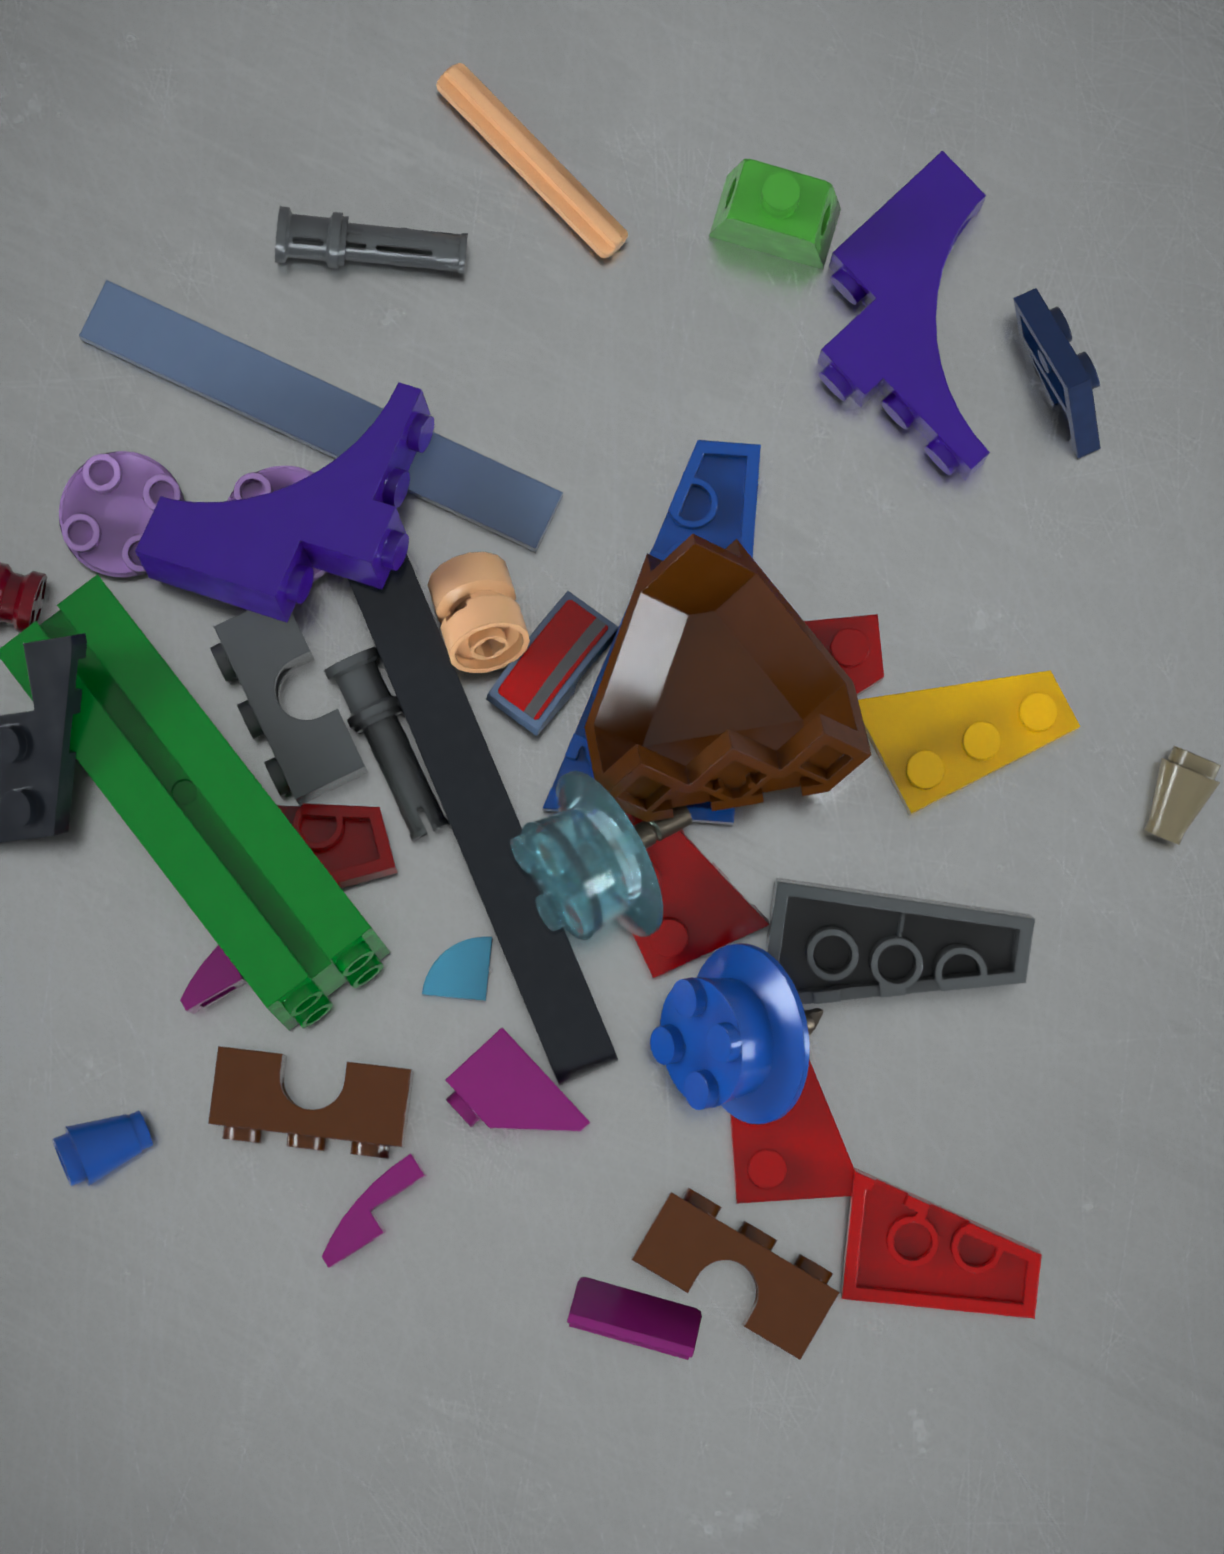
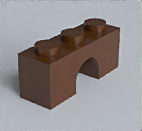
[208,1046,414,1159]
[631,1188,840,1360]

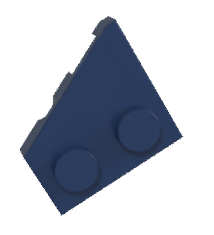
[1013,288,1101,458]

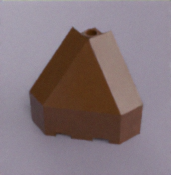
[584,534,872,822]

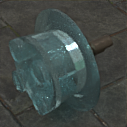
[510,771,692,940]

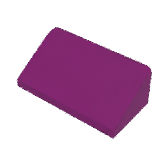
[567,1277,702,1360]

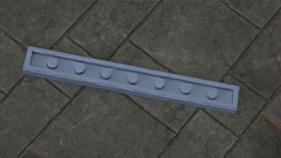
[79,280,563,552]

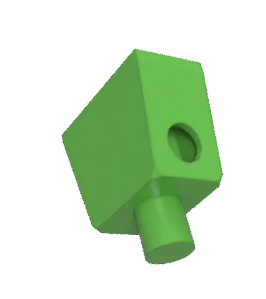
[709,159,841,270]

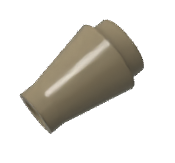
[1144,746,1221,845]

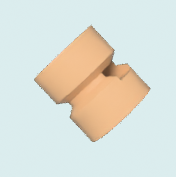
[427,552,530,673]

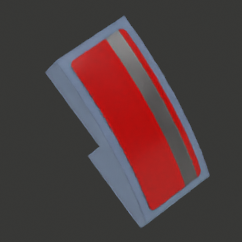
[486,591,619,736]

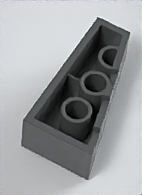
[766,878,1035,1004]

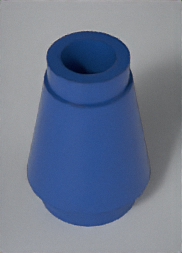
[52,1110,153,1187]

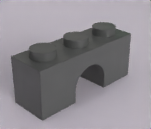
[210,610,368,806]

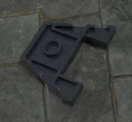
[0,633,87,843]

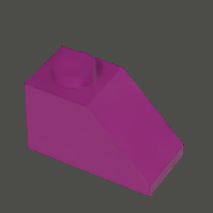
[445,1027,590,1132]

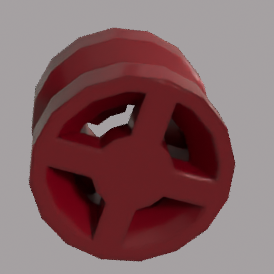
[0,562,47,633]

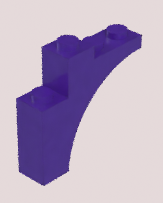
[818,150,990,481]
[135,382,434,623]

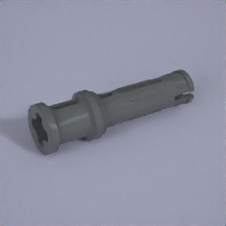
[275,206,468,274]
[324,647,449,841]

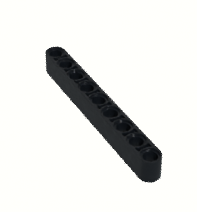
[348,554,618,1086]

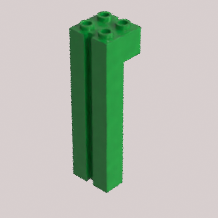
[0,574,391,1031]

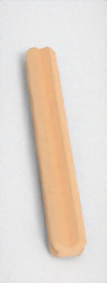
[436,63,628,258]

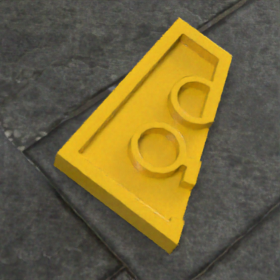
[858,670,1080,816]

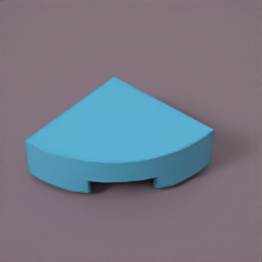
[422,937,493,1002]

